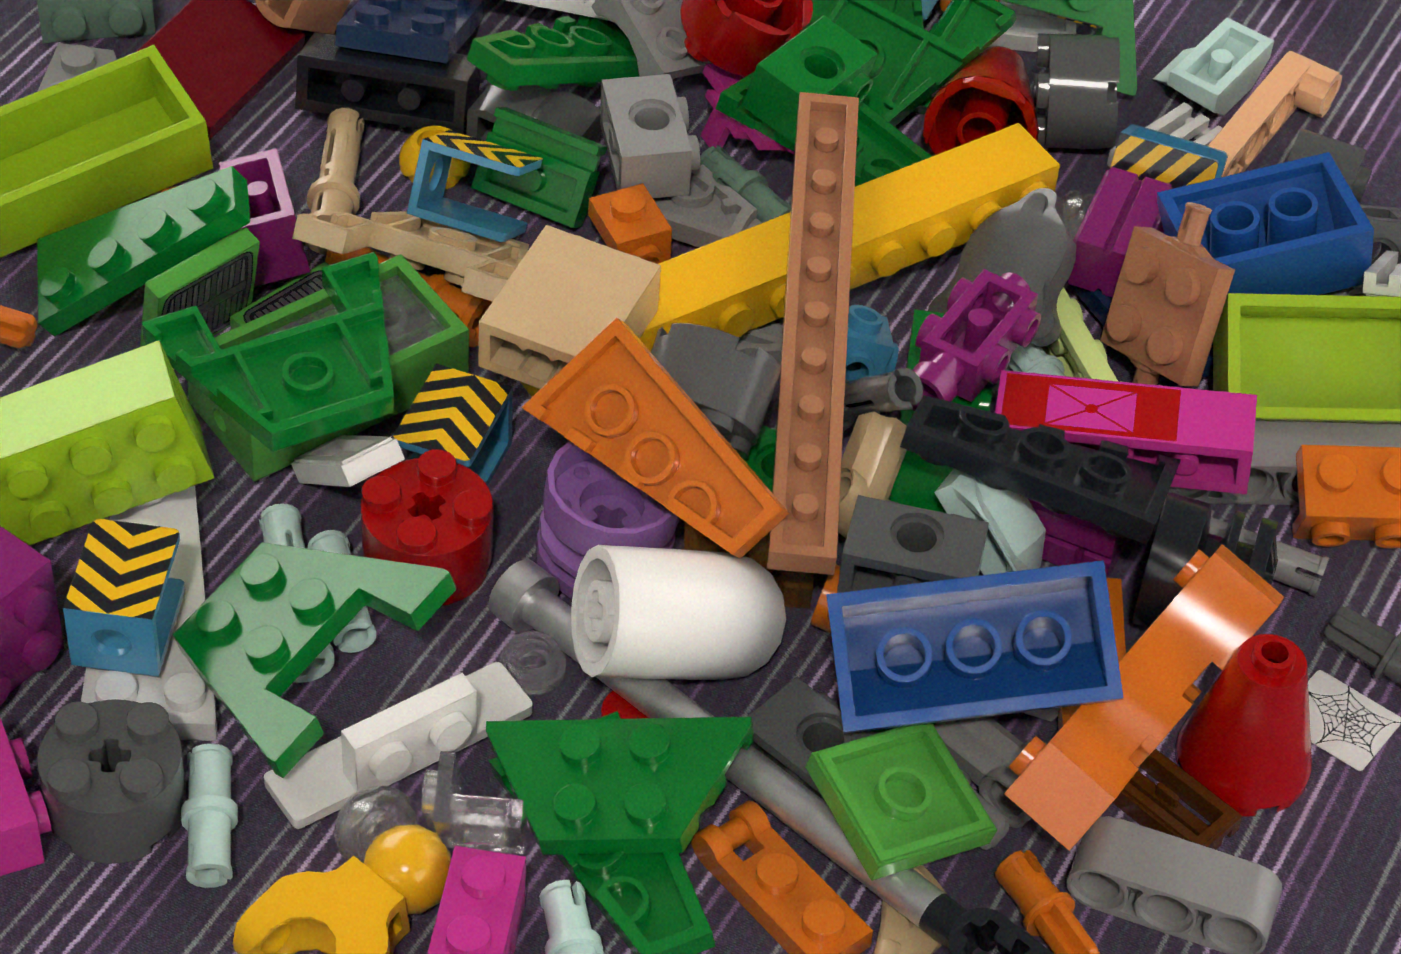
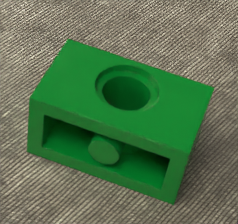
[742,15,878,144]

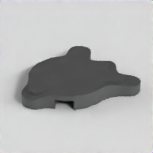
[928,188,1076,347]

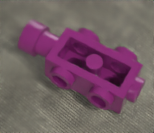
[911,269,1041,411]

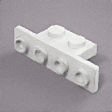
[264,662,533,829]

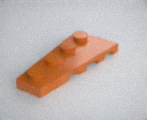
[521,318,790,559]

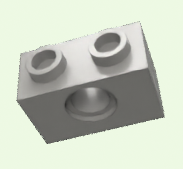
[600,74,700,198]

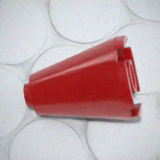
[923,46,1039,155]
[1175,634,1312,817]

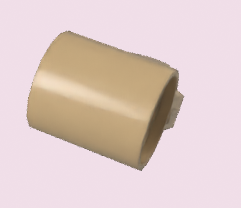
[838,411,907,538]

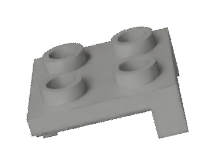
[591,0,711,80]

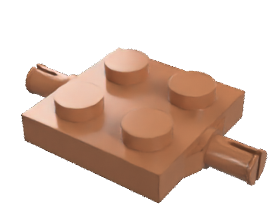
[1100,202,1235,386]

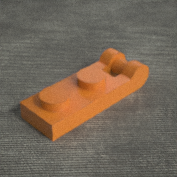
[691,800,873,954]

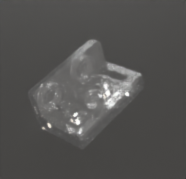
[422,751,528,854]

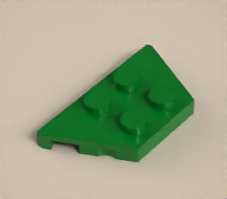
[485,717,754,855]

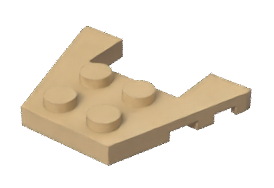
[292,211,529,302]

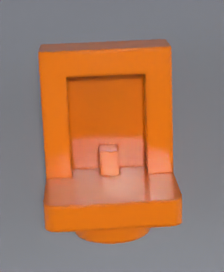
[588,183,672,264]

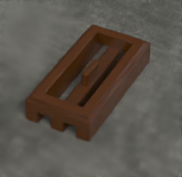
[1113,749,1243,850]

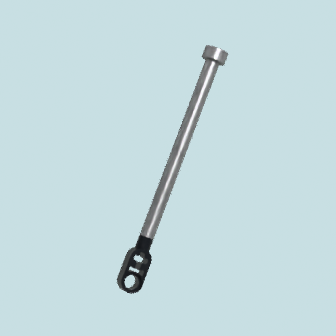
[489,559,1054,954]

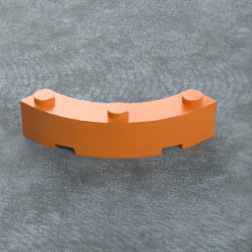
[1004,544,1284,851]

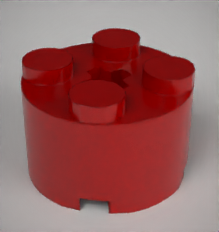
[680,0,813,78]
[361,449,493,606]

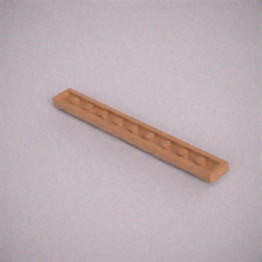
[767,92,859,575]

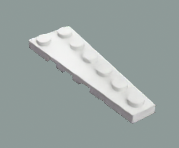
[81,486,217,741]

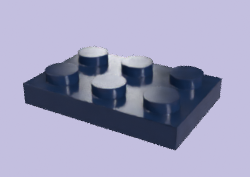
[335,0,484,63]

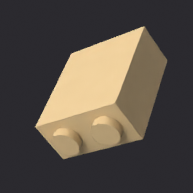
[478,225,661,389]

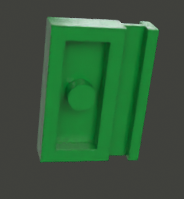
[471,107,607,228]

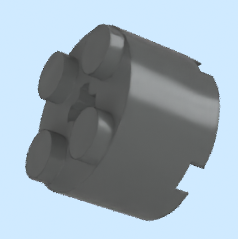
[1033,33,1120,150]
[651,323,781,459]
[37,699,187,864]

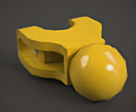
[233,824,451,954]

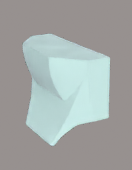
[1153,18,1274,115]
[934,469,1046,575]

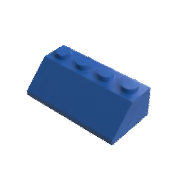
[826,560,1124,734]

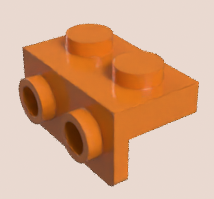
[1292,445,1401,549]

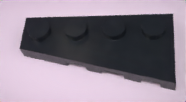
[900,395,1181,545]

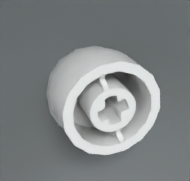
[571,545,786,680]

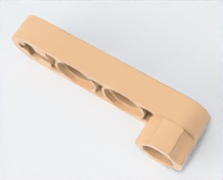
[1208,51,1342,177]

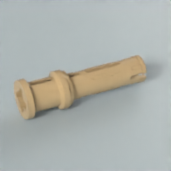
[304,108,364,255]

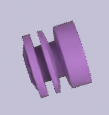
[536,441,680,599]

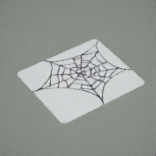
[1308,670,1401,771]

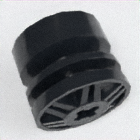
[1132,492,1278,628]

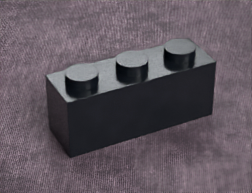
[295,32,481,134]

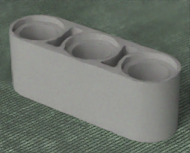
[1067,816,1282,954]

